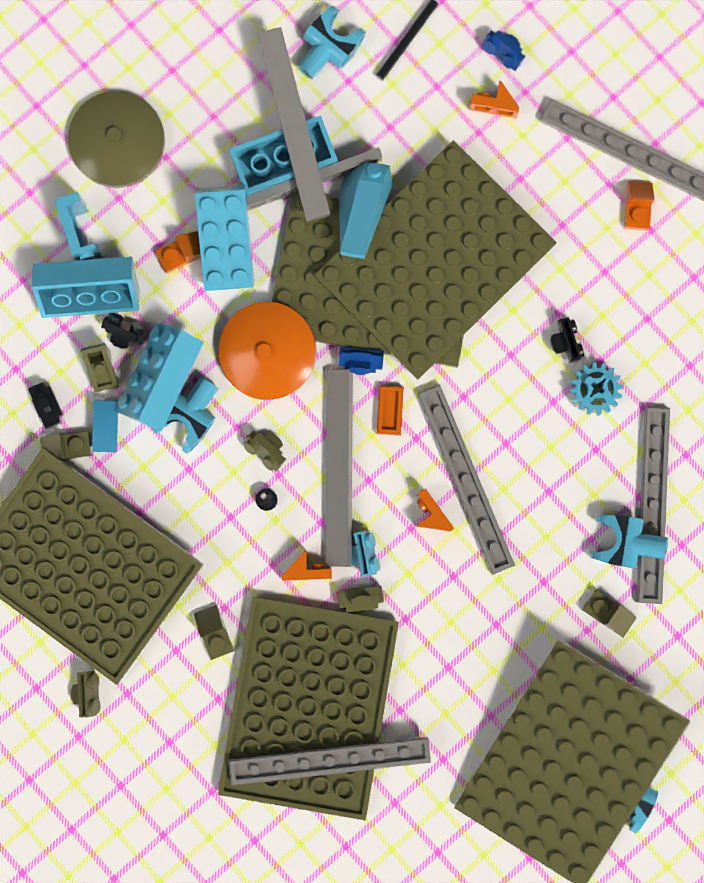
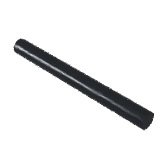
[375,0,439,81]

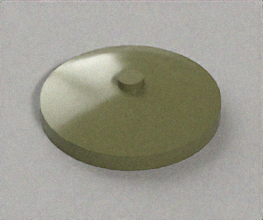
[68,91,165,188]

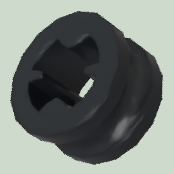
[255,489,278,511]

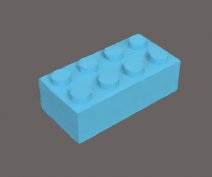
[229,115,338,196]
[195,185,254,291]
[32,256,139,318]
[116,323,204,432]

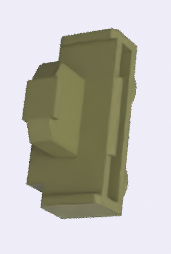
[243,430,287,472]
[338,586,384,612]
[70,671,101,718]

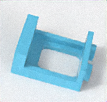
[54,192,103,261]

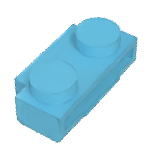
[352,531,380,577]

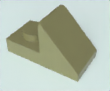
[81,343,118,392]
[40,431,92,460]
[582,590,637,638]
[194,605,235,660]

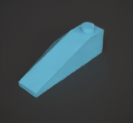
[339,162,392,259]

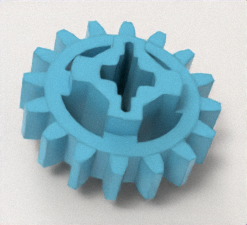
[569,362,624,416]

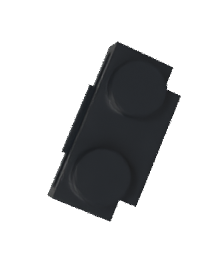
[101,313,149,349]
[550,317,584,364]
[28,382,64,430]

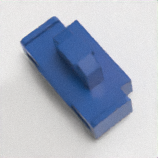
[481,30,526,71]
[338,346,384,375]

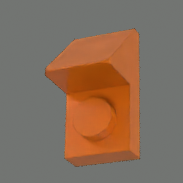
[469,80,519,119]
[624,181,655,231]
[155,231,201,274]
[415,488,454,532]
[282,550,332,581]

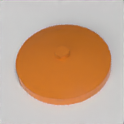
[218,302,317,400]

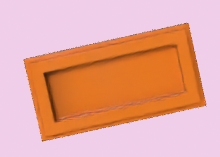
[376,385,404,436]

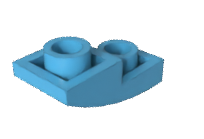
[92,399,118,452]

